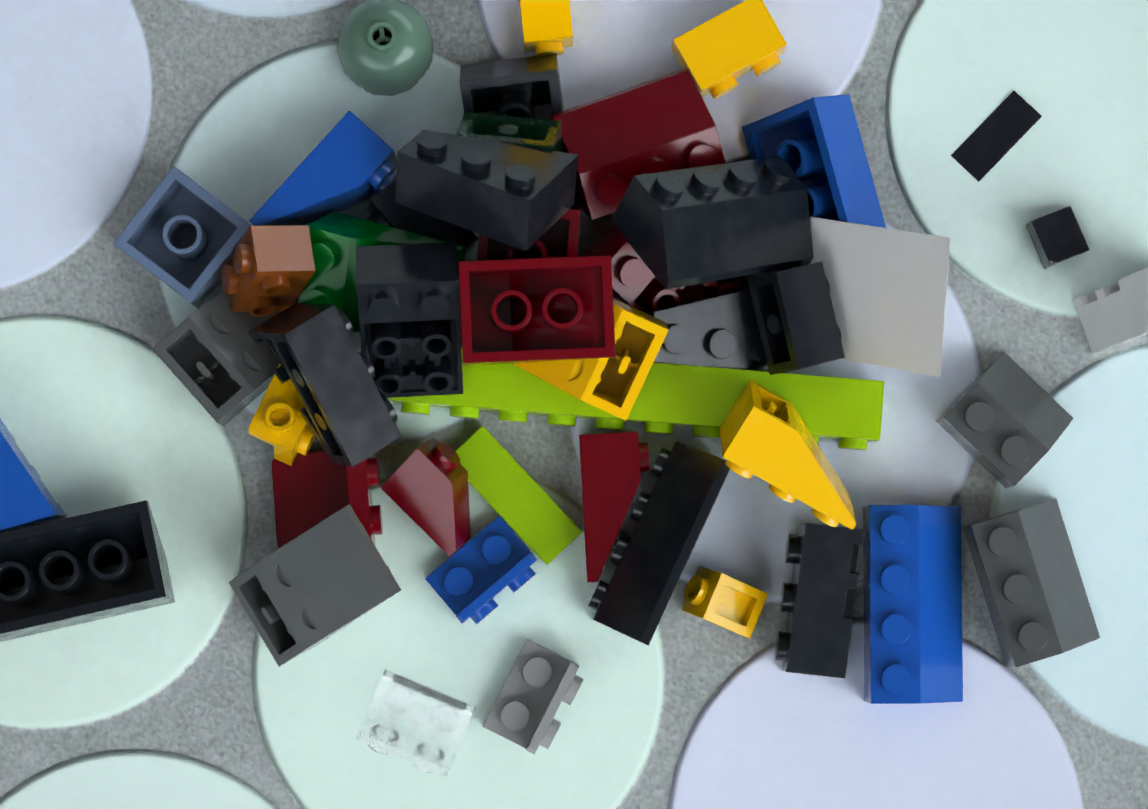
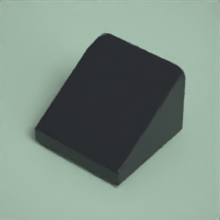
[1025,206,1090,269]

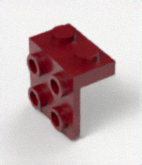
[272,451,383,548]

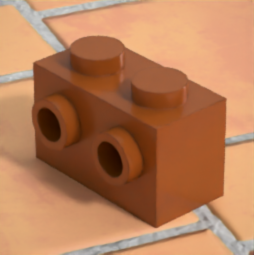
[222,225,315,317]

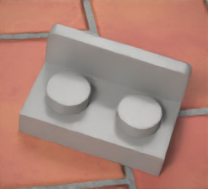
[482,639,583,755]

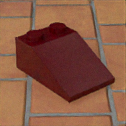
[459,255,616,366]

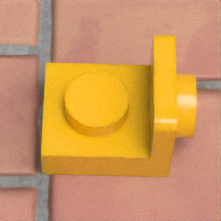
[682,566,768,639]

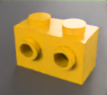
[671,0,787,99]

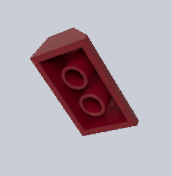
[551,68,726,220]

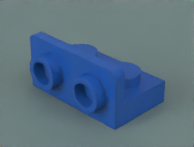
[425,515,537,624]

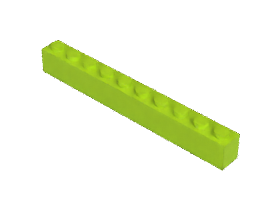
[390,358,884,450]

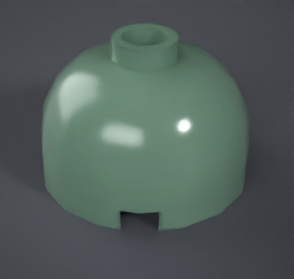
[337,0,434,96]

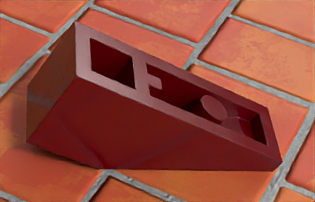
[579,432,650,583]

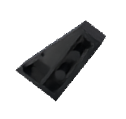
[395,130,579,251]

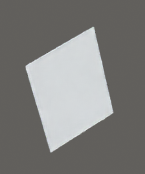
[793,217,951,377]

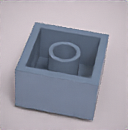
[113,166,252,309]

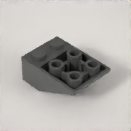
[152,291,299,426]
[229,504,401,667]

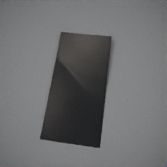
[951,91,1042,182]

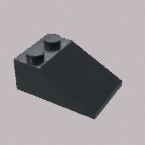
[459,53,576,206]

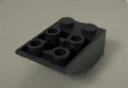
[356,242,463,398]

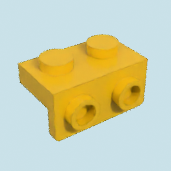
[248,364,315,466]

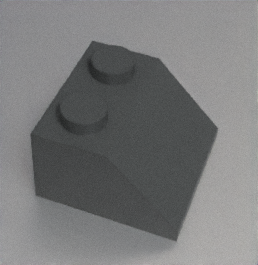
[936,351,1074,488]

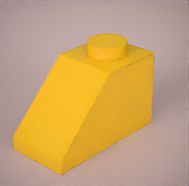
[519,0,573,56]

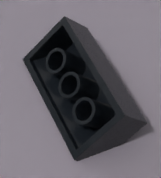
[611,156,814,289]
[588,441,730,646]
[0,500,175,642]

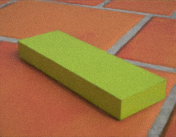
[455,426,582,565]

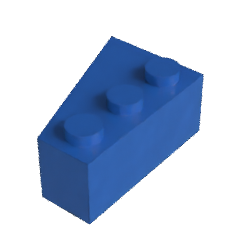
[0,418,67,533]

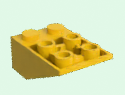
[514,298,669,421]
[719,380,856,530]

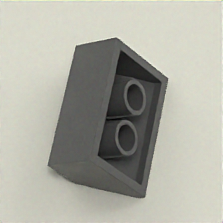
[963,498,1100,668]

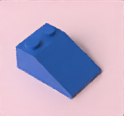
[249,110,397,226]

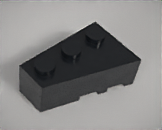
[248,303,401,467]
[775,523,866,678]

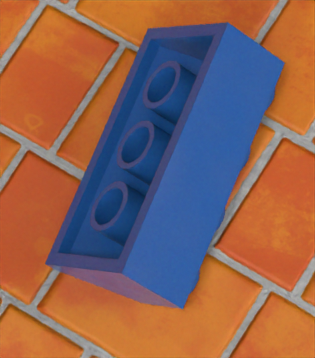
[742,94,886,271]
[863,505,963,704]

